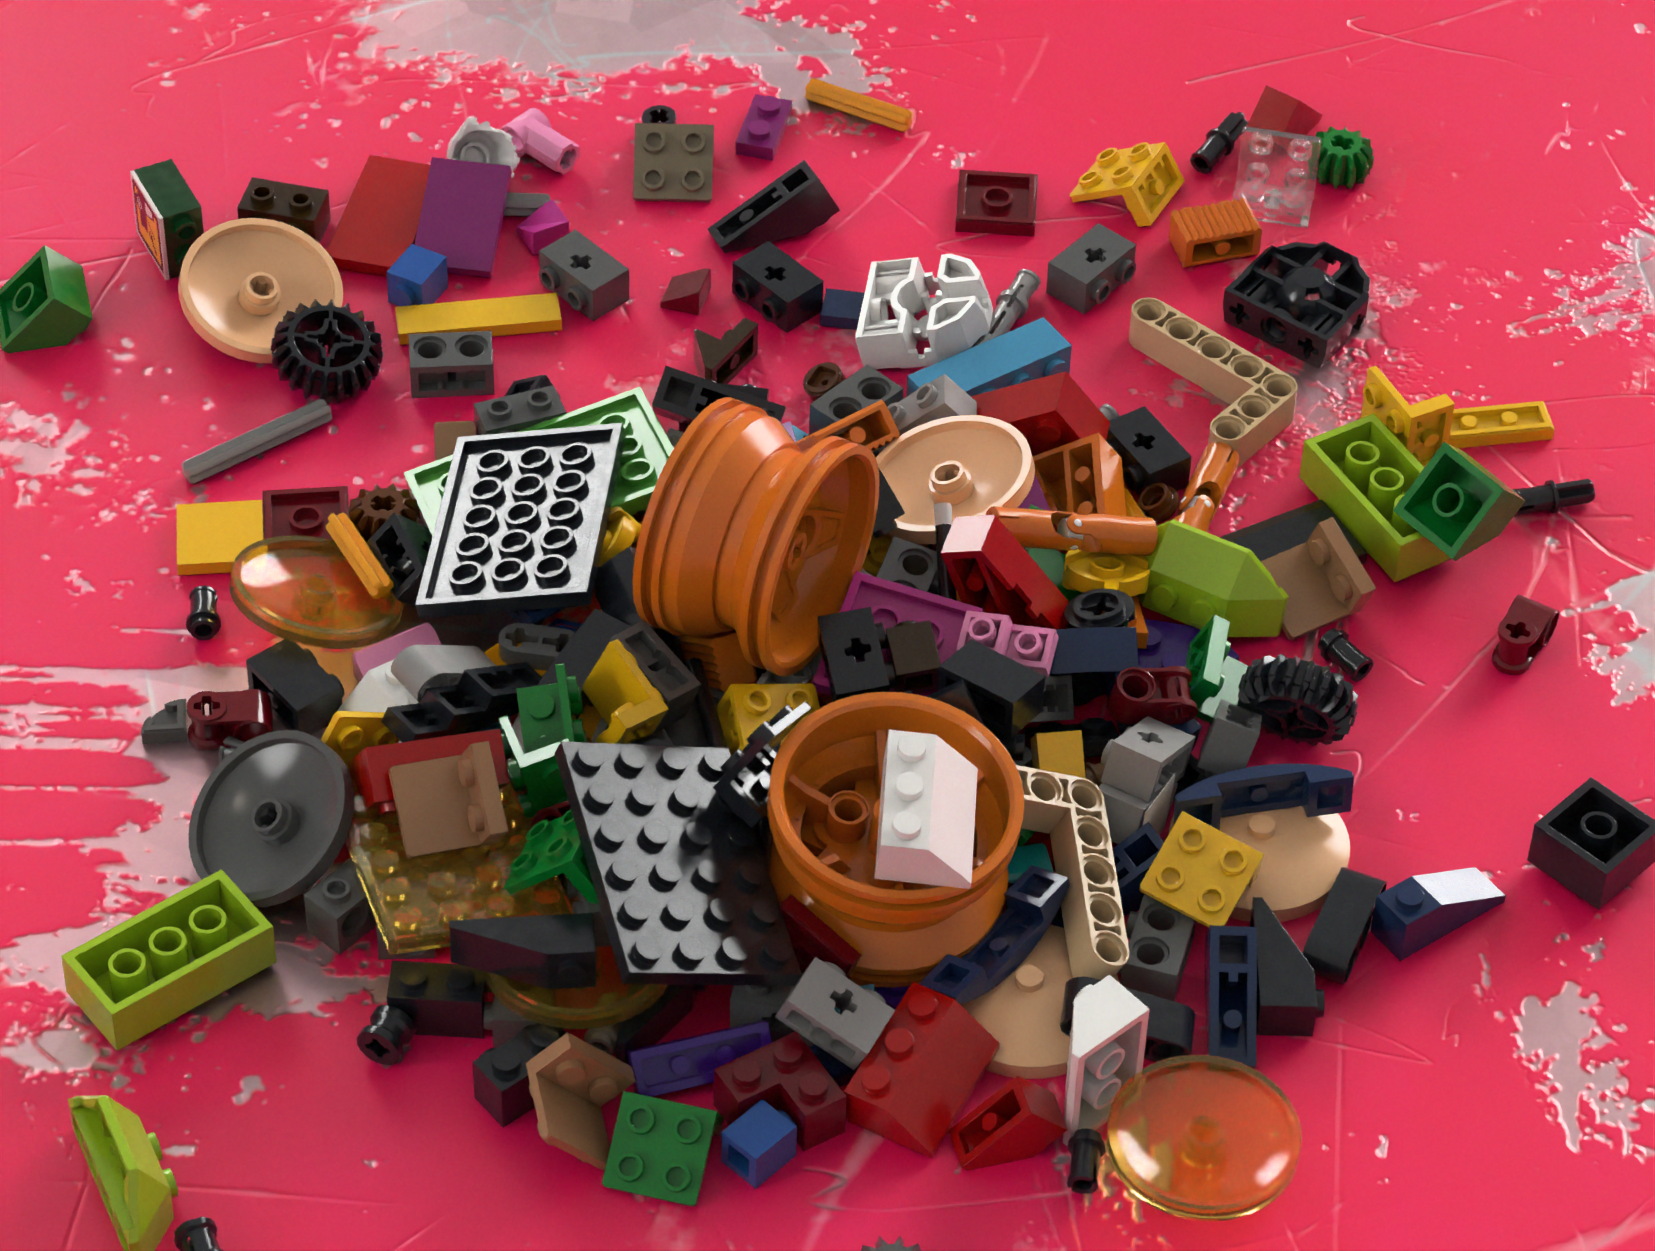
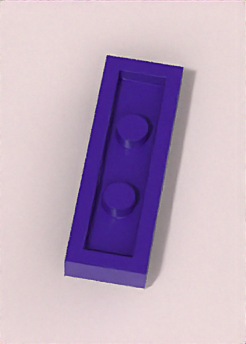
[626,1020,772,1097]

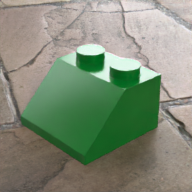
[0,245,93,353]
[1393,442,1526,561]

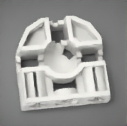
[855,254,993,370]

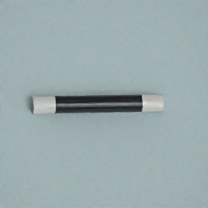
[934,502,957,601]

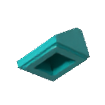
[1008,843,1053,884]

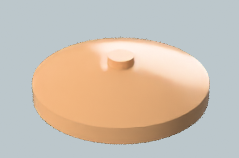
[178,218,343,363]
[876,415,1035,544]
[1169,806,1350,922]
[960,925,1120,1079]

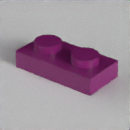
[735,94,792,161]

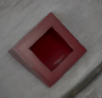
[660,268,711,315]

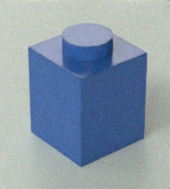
[387,244,448,306]
[721,1099,797,1189]

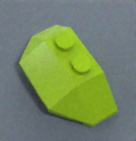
[1137,519,1289,637]
[68,1095,179,1251]

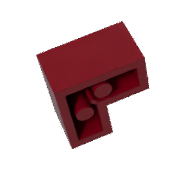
[713,1031,846,1151]

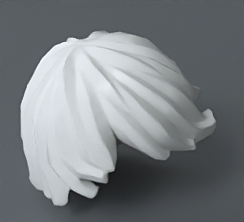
[446,117,520,178]

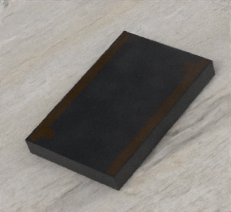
[1220,499,1367,564]

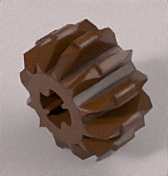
[348,483,420,543]

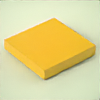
[176,500,265,575]

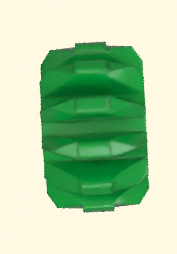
[1307,126,1374,189]

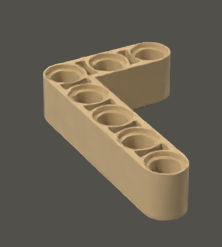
[1128,297,1298,468]
[1016,765,1129,980]

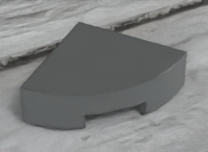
[141,699,187,744]

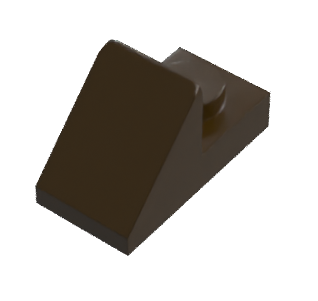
[693,318,758,384]

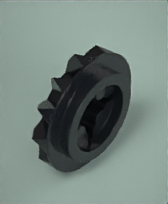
[1064,588,1135,629]

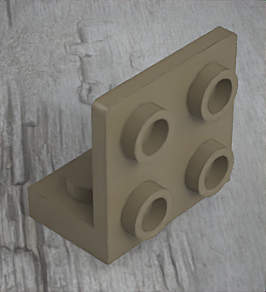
[633,123,714,202]

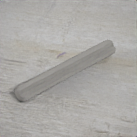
[181,399,332,484]

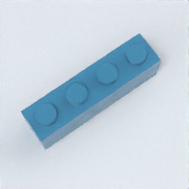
[906,317,1072,397]

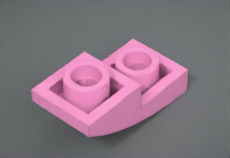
[956,610,1059,677]

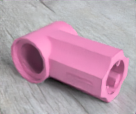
[501,108,580,175]

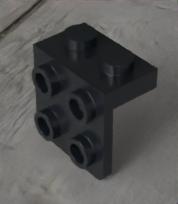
[712,701,812,828]

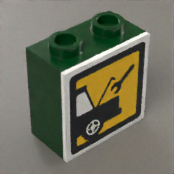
[130,159,204,280]

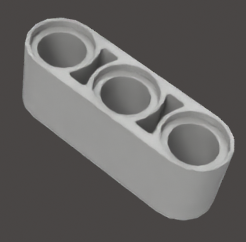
[391,644,496,703]

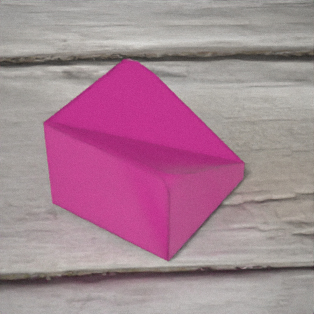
[516,200,569,255]

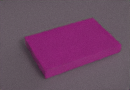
[414,157,512,278]

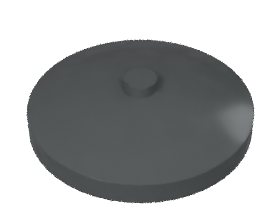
[188,730,355,908]

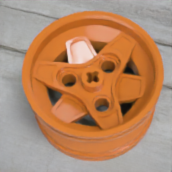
[633,397,880,677]
[767,692,1025,988]

